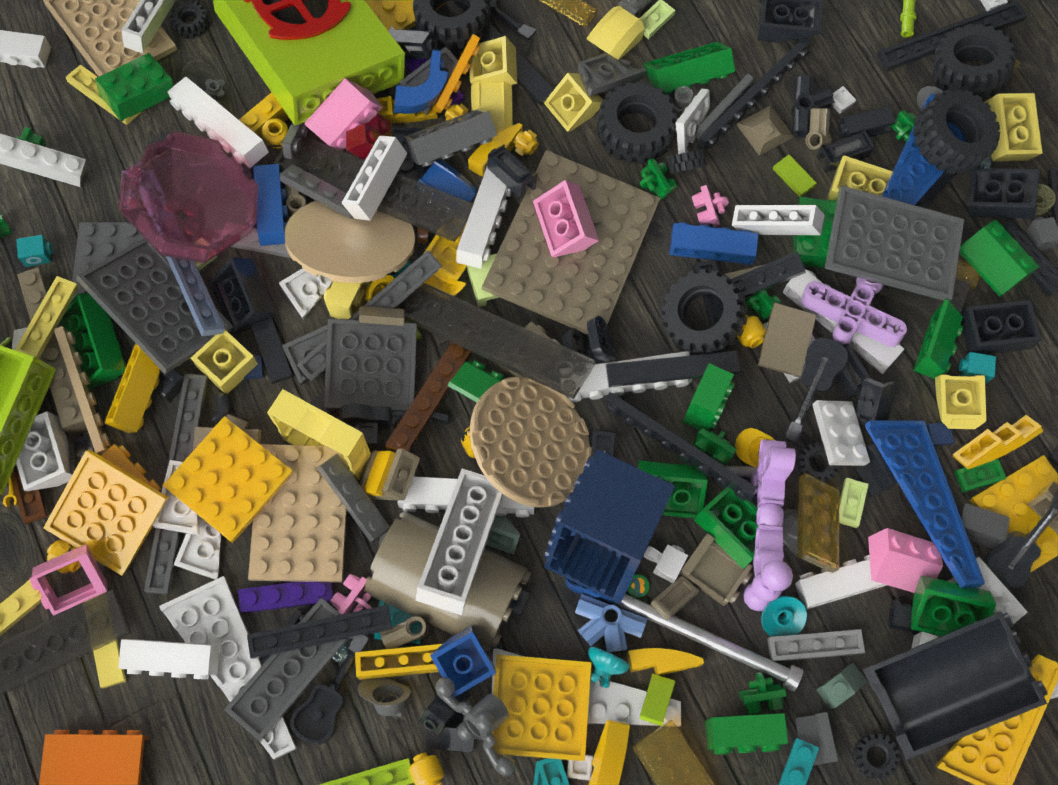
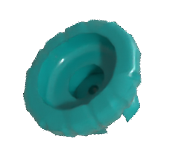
[588,647,630,688]

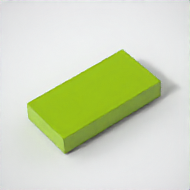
[773,155,817,197]
[639,674,675,726]

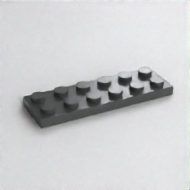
[224,598,348,742]

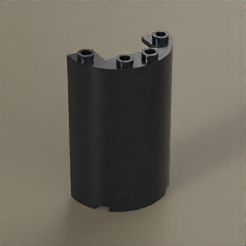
[863,611,1048,760]

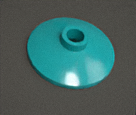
[761,596,807,637]

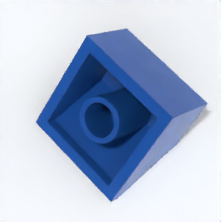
[430,626,496,697]

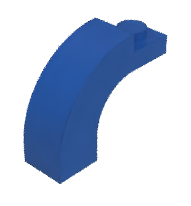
[394,50,448,114]

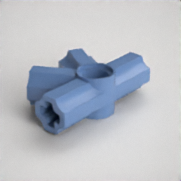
[575,594,647,653]

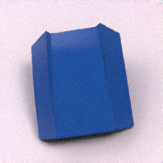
[416,159,476,217]

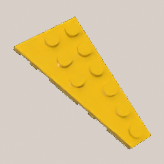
[936,654,1058,785]

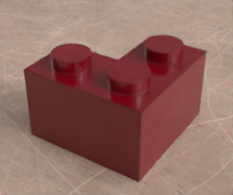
[346,113,392,161]

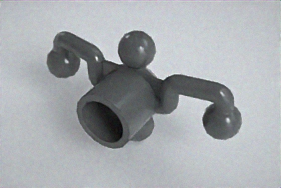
[436,677,516,776]

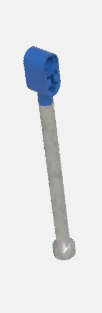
[565,578,803,691]

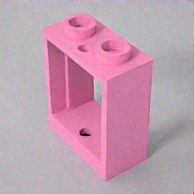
[30,544,107,616]

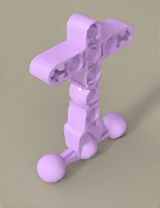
[801,277,907,347]
[744,439,796,611]

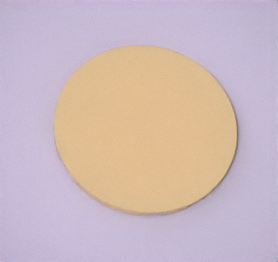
[285,201,415,283]
[470,377,591,507]

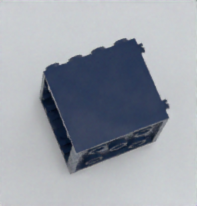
[544,450,675,604]

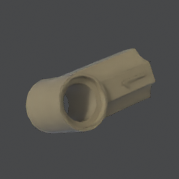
[806,109,832,150]
[285,184,307,217]
[380,616,429,649]

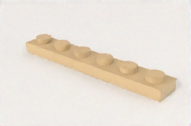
[54,326,111,455]

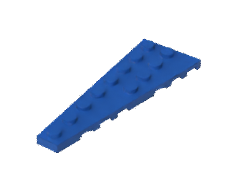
[882,93,966,205]
[865,421,985,588]

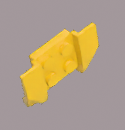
[418,215,467,301]

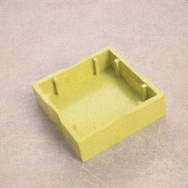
[267,389,371,481]

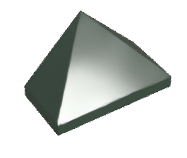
[486,516,521,555]

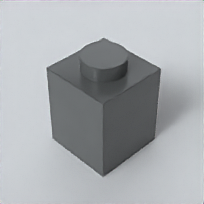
[1026,217,1058,251]

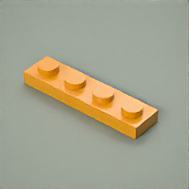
[433,34,480,113]

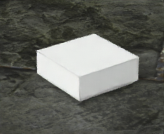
[832,86,856,114]
[567,755,593,781]

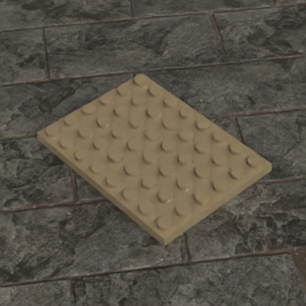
[481,150,660,334]

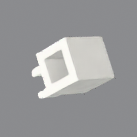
[643,545,688,583]

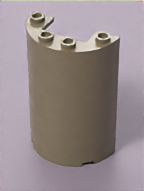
[364,511,531,652]

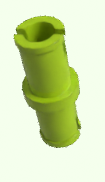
[900,0,917,38]

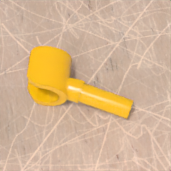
[3,477,18,508]

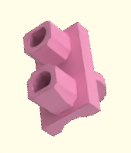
[692,185,729,227]
[330,574,372,615]

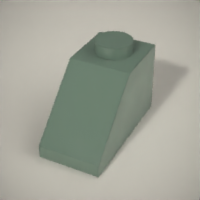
[816,663,867,709]

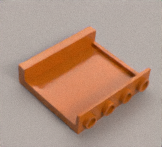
[39,730,149,785]

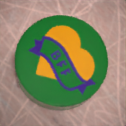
[627,575,649,599]

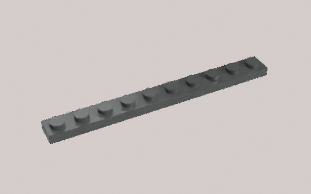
[144,374,209,595]

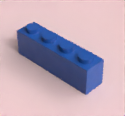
[253,164,288,246]
[669,222,758,265]

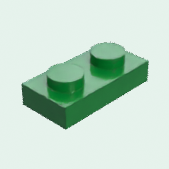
[954,458,1007,493]

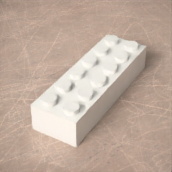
[416,469,503,615]

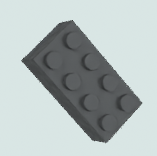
[404,108,497,167]

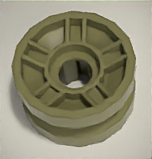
[1036,184,1056,217]

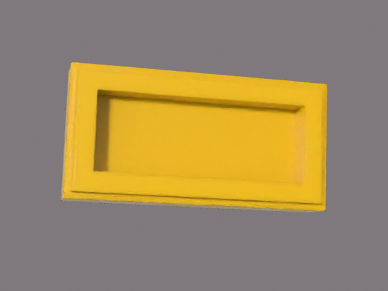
[363,451,396,496]

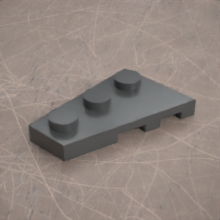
[399,47,458,115]
[282,318,342,385]

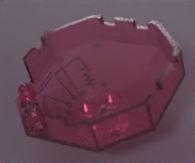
[118,131,258,263]

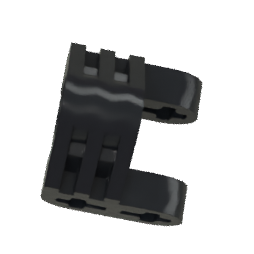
[562,316,616,368]

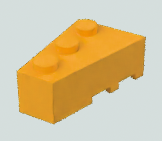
[100,444,161,491]

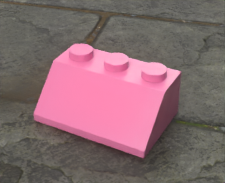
[305,78,382,151]
[533,180,599,257]
[868,528,943,593]

